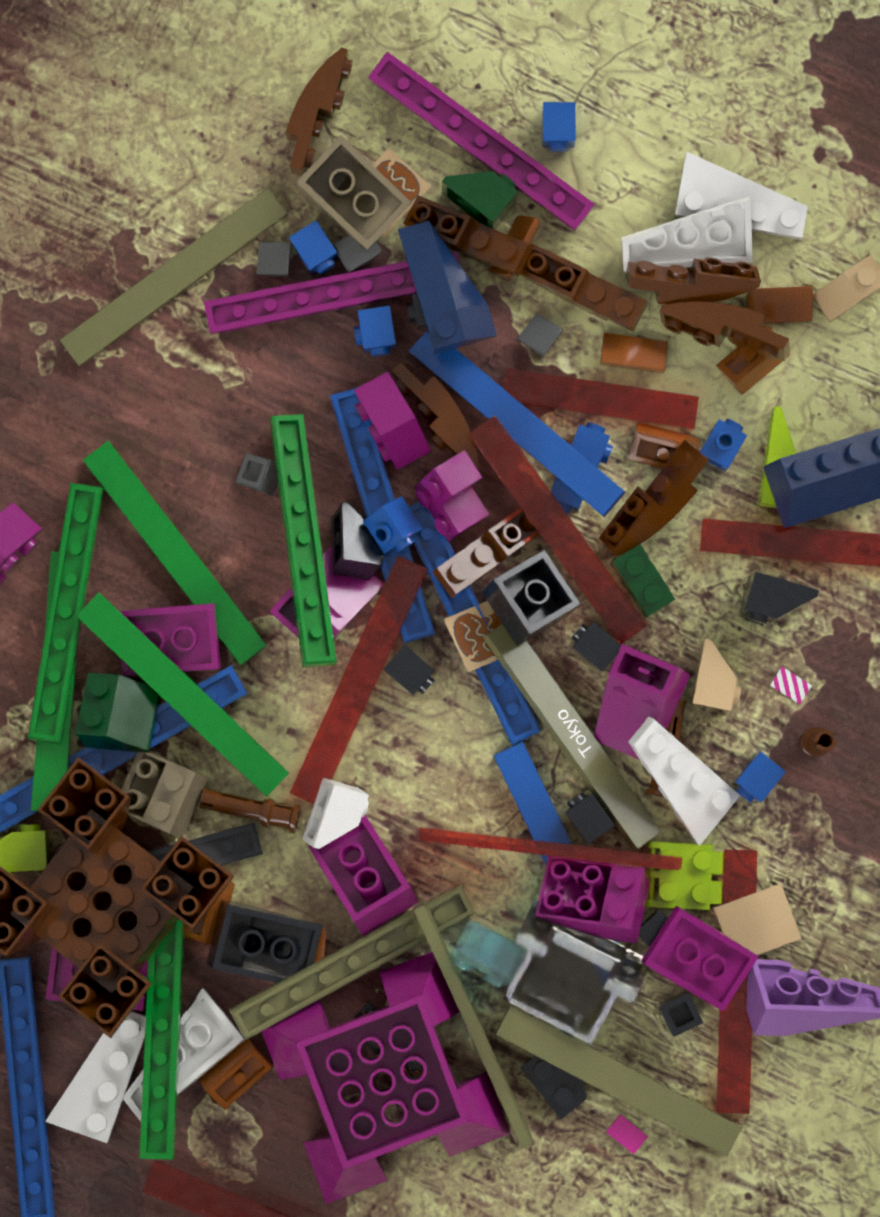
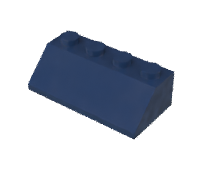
[763,428,880,529]

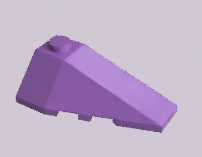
[746,959,880,1036]

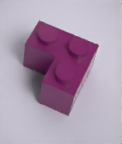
[354,371,431,470]
[414,450,490,542]
[0,503,42,586]

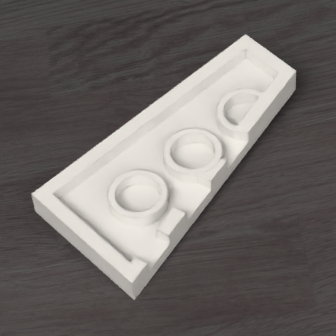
[674,152,808,240]
[621,196,753,272]
[628,717,740,846]
[122,988,245,1121]
[45,1011,146,1143]

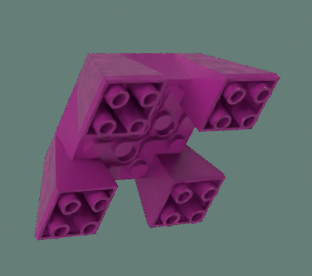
[262,951,511,1204]

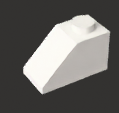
[302,778,369,849]

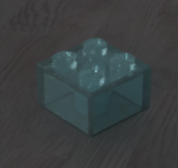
[450,917,528,988]

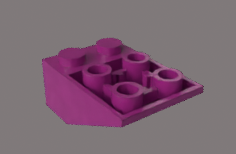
[269,546,384,640]
[594,644,690,760]
[535,855,650,944]

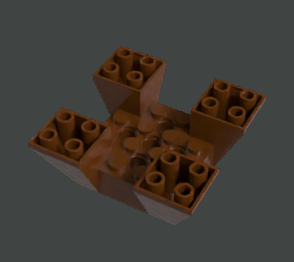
[0,757,234,1038]

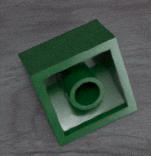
[442,171,518,229]
[75,673,160,753]

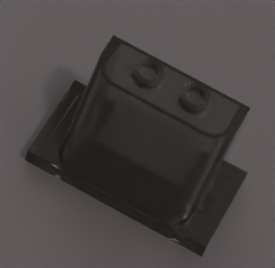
[503,900,648,1044]

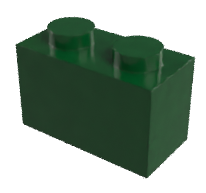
[611,544,675,619]

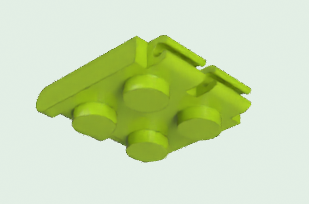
[645,841,724,910]

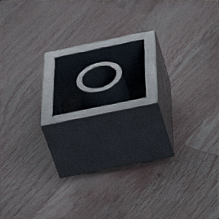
[482,550,580,647]

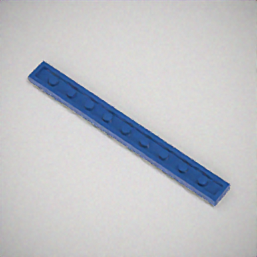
[0,665,248,833]

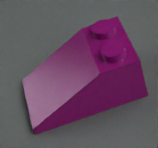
[308,815,418,936]

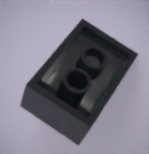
[206,899,323,983]

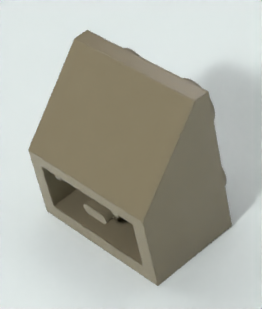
[121,752,209,837]

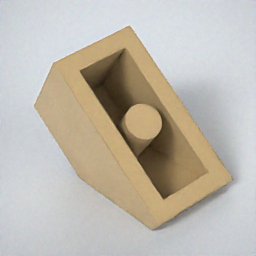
[813,255,880,322]
[690,639,741,712]

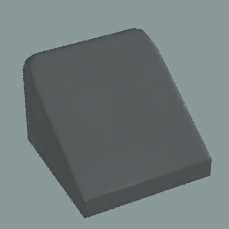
[333,235,382,273]
[256,242,292,278]
[517,313,563,358]
[235,453,278,496]

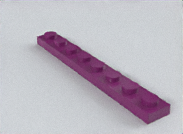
[368,52,595,232]
[204,251,461,335]

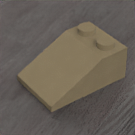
[295,135,412,250]

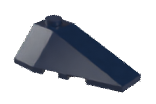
[398,221,497,355]

